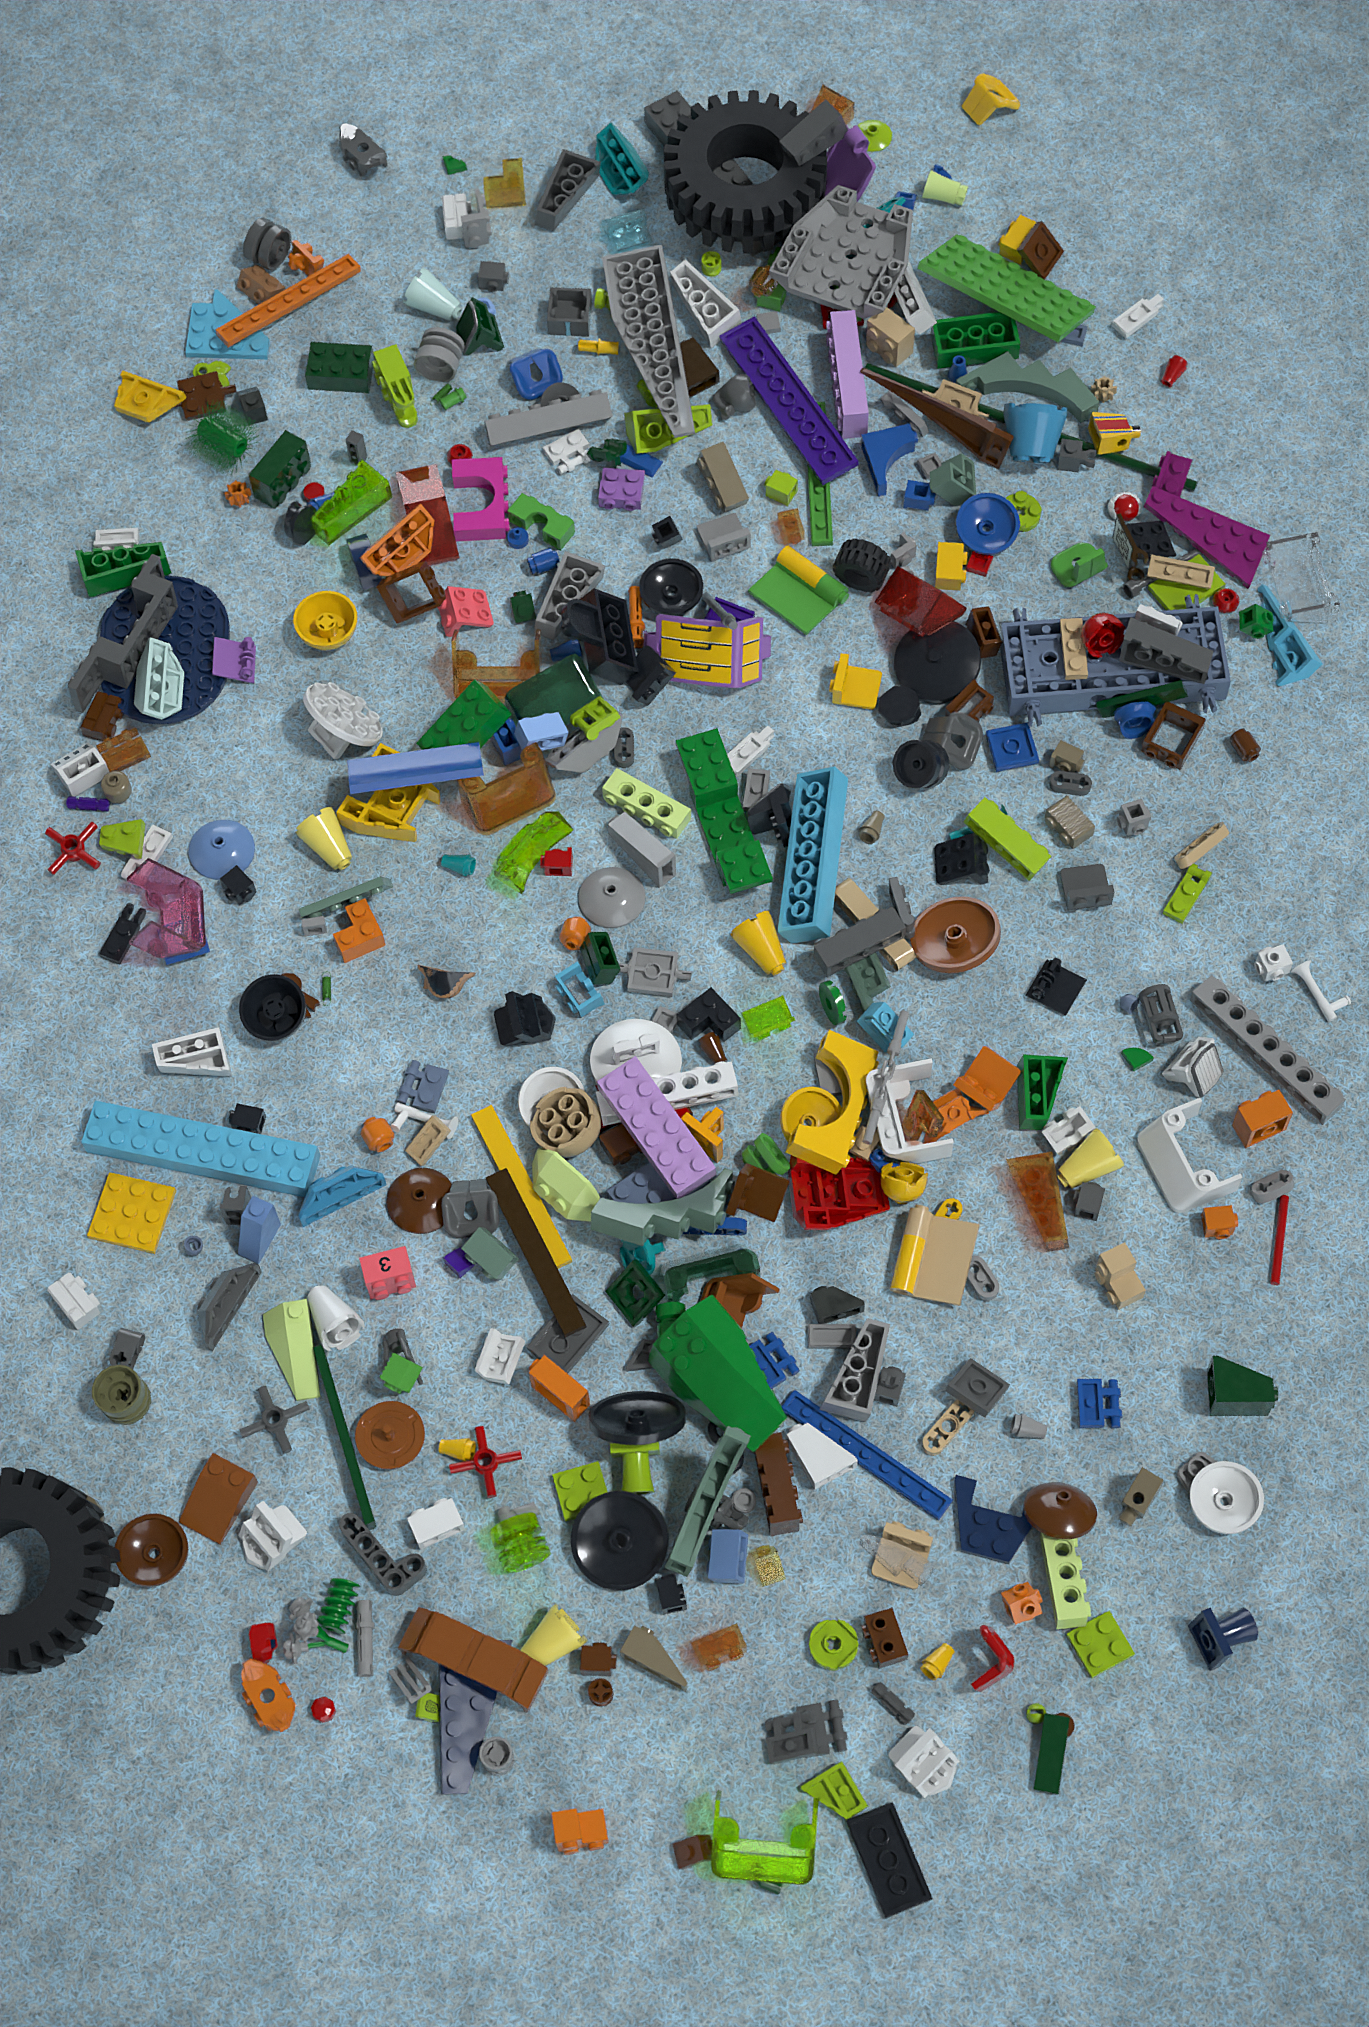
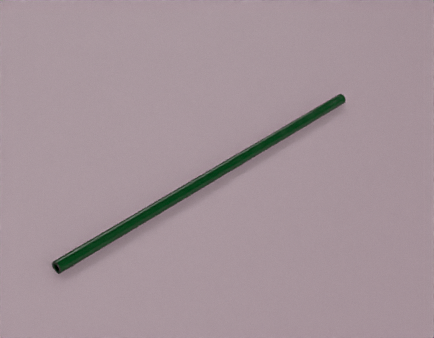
[865,363,1198,491]

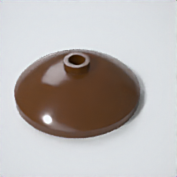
[386,1168,452,1234]
[1023,1482,1097,1539]
[115,1513,189,1587]

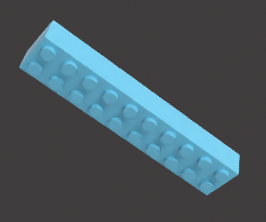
[81,1100,321,1197]

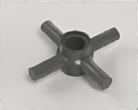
[239,1386,310,1454]

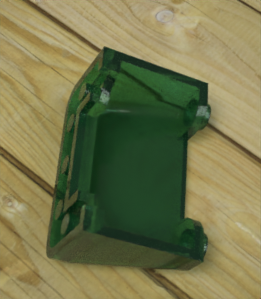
[505,654,605,726]
[660,1244,760,1302]

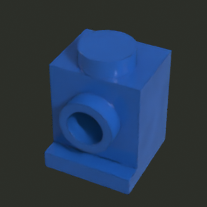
[903,480,936,511]

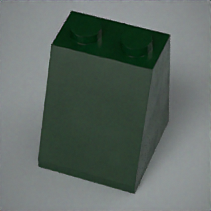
[1207,1356,1278,1416]

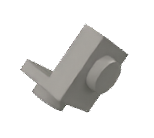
[891,532,917,570]

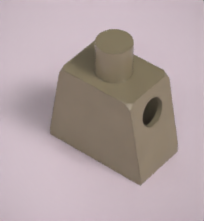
[1119,1467,1164,1526]

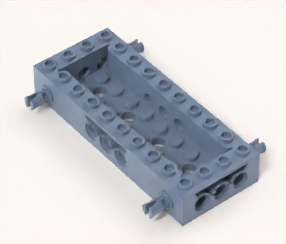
[1000,594,1231,727]

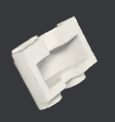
[1042,1106,1096,1155]

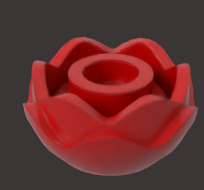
[447,444,473,465]
[1212,588,1240,613]

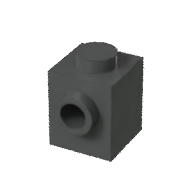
[478,261,509,292]
[1072,1182,1105,1221]

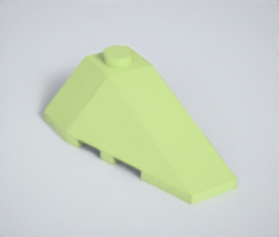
[263,1299,321,1401]

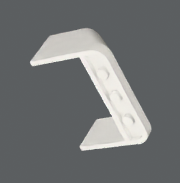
[866,1058,954,1164]
[1137,1098,1243,1213]

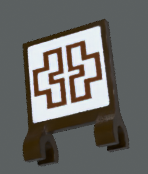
[1112,514,1148,581]

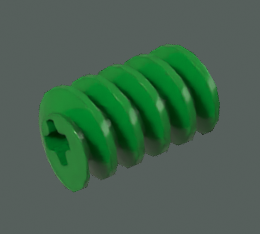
[317,1578,361,1634]

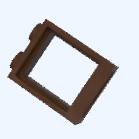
[376,561,446,624]
[1141,702,1206,770]

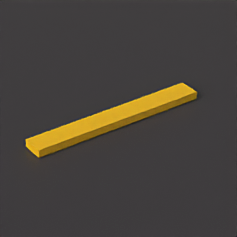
[471,1105,572,1269]

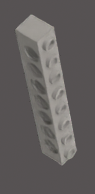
[1190,975,1346,1125]

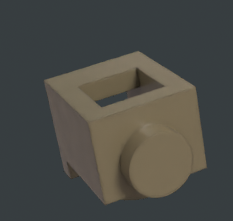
[1049,740,1085,773]

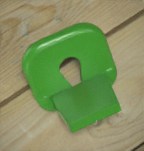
[1050,542,1108,588]

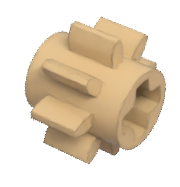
[1090,376,1117,403]

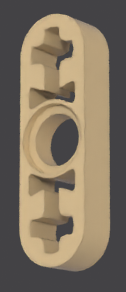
[1174,822,1229,869]
[922,1399,974,1456]

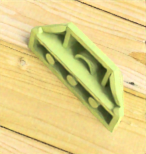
[532,1147,600,1222]

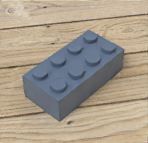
[606,1162,710,1204]

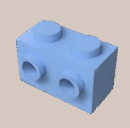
[514,712,569,754]

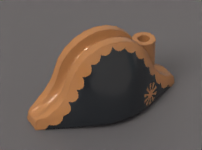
[418,965,476,998]

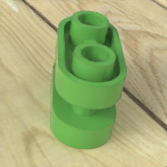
[742,1133,790,1175]

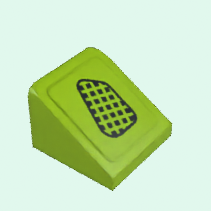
[415,1693,439,1722]

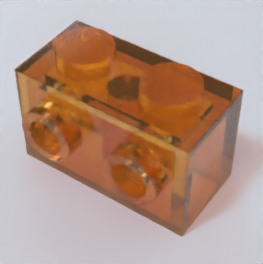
[691,1623,747,1672]

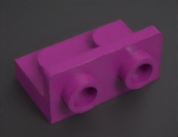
[1152,451,1193,498]

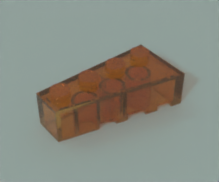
[1006,1152,1069,1252]

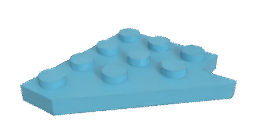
[185,289,270,360]

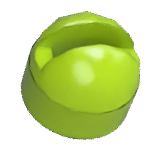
[1026,1703,1047,1724]

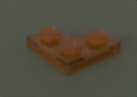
[901,1090,944,1141]

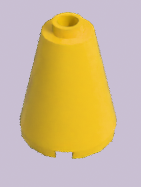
[730,911,786,976]

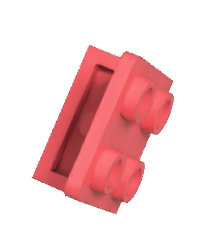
[437,586,494,637]

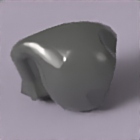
[712,374,756,420]

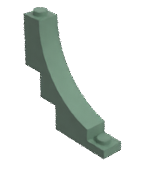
[956,352,1100,423]

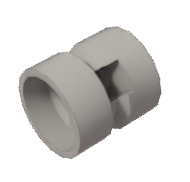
[480,1737,514,1776]

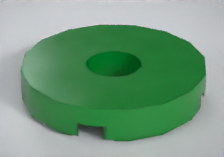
[819,980,847,1025]

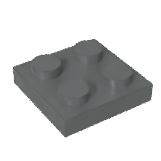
[945,1358,1010,1418]

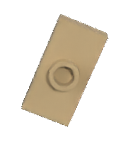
[405,1115,451,1166]

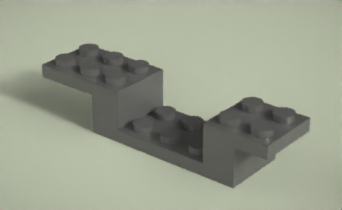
[68,554,178,713]

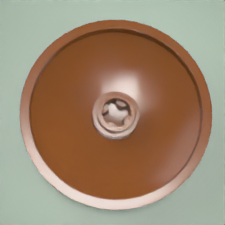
[910,897,1001,973]

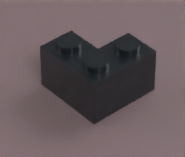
[676,987,741,1042]

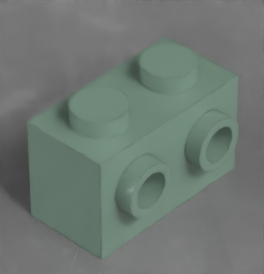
[461,1227,519,1280]

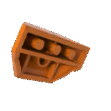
[360,504,435,577]

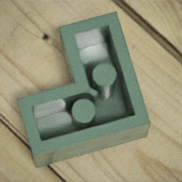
[929,453,976,507]

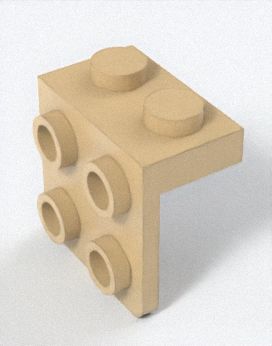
[871,1521,933,1590]

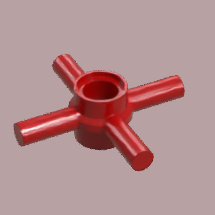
[45,821,101,875]
[449,1426,522,1498]

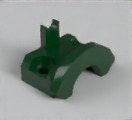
[587,438,627,469]

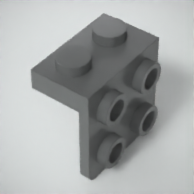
[1060,864,1114,910]

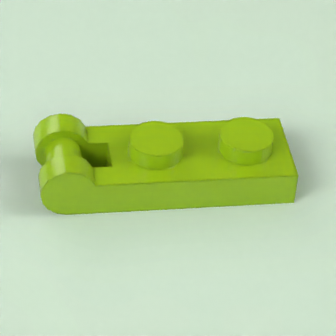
[1163,863,1212,924]

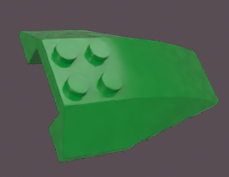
[648,1295,787,1452]

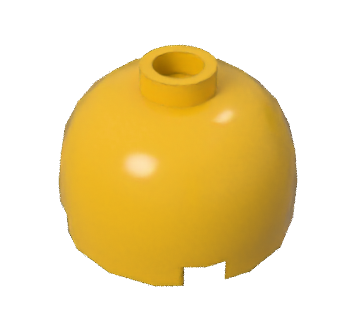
[880,1162,928,1204]

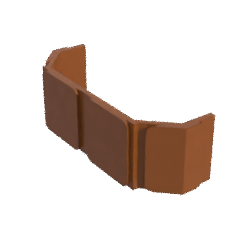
[398,1607,549,1713]

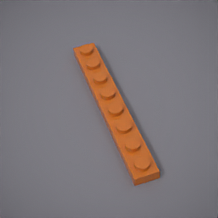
[215,254,361,347]

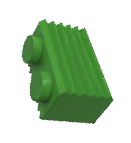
[380,1353,423,1394]

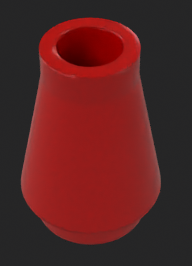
[1161,355,1188,387]

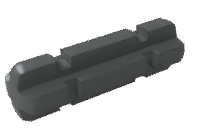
[871,1682,915,1724]

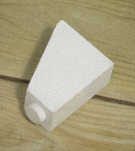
[786,1423,858,1490]

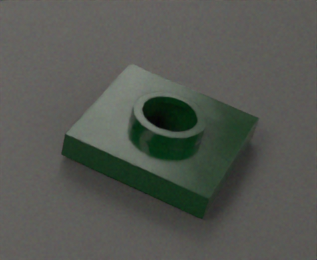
[605,1259,666,1327]

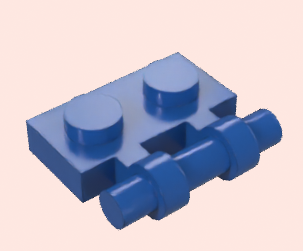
[749,1332,800,1389]
[1077,1379,1123,1428]

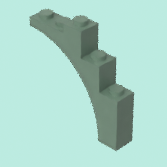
[591,1168,735,1246]
[665,1426,751,1577]

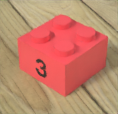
[359,1246,416,1300]

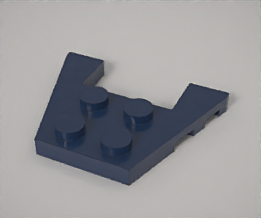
[954,1475,1033,1564]

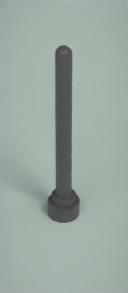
[1123,549,1202,599]

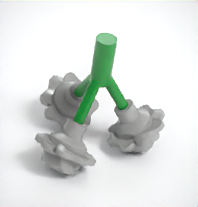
[283,1597,349,1664]

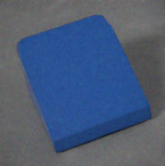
[895,191,917,211]

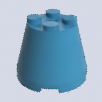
[1003,403,1068,464]

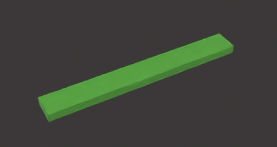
[807,402,833,546]

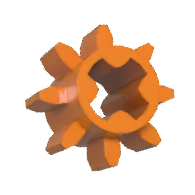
[224,480,252,508]

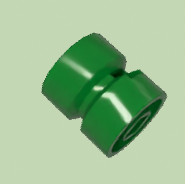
[655,1302,686,1339]

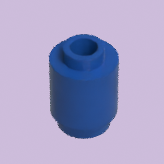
[527,547,560,574]

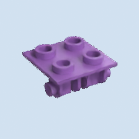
[212,637,256,683]

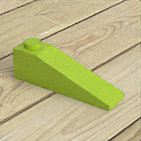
[624,404,712,454]

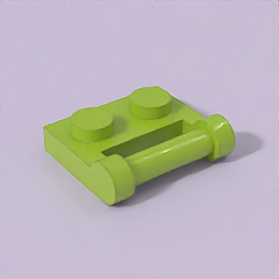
[570,696,621,740]

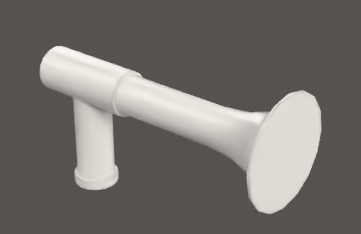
[1291,960,1351,1022]
[390,1102,458,1139]

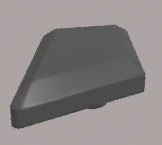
[626,1339,656,1371]

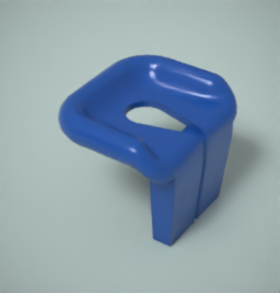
[509,349,563,400]

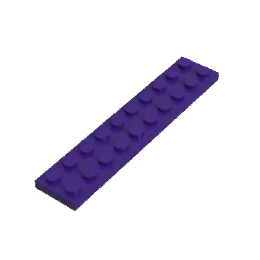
[719,316,859,485]

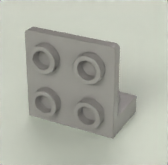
[697,513,751,561]

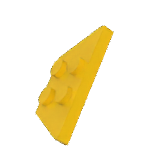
[114,371,186,423]

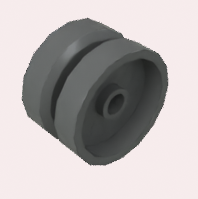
[243,217,292,271]

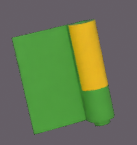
[748,545,849,635]

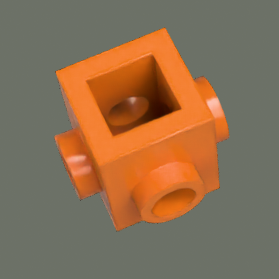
[1001,1582,1043,1625]

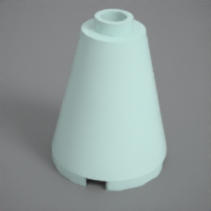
[403,268,462,321]

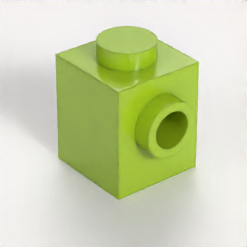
[764,469,798,506]

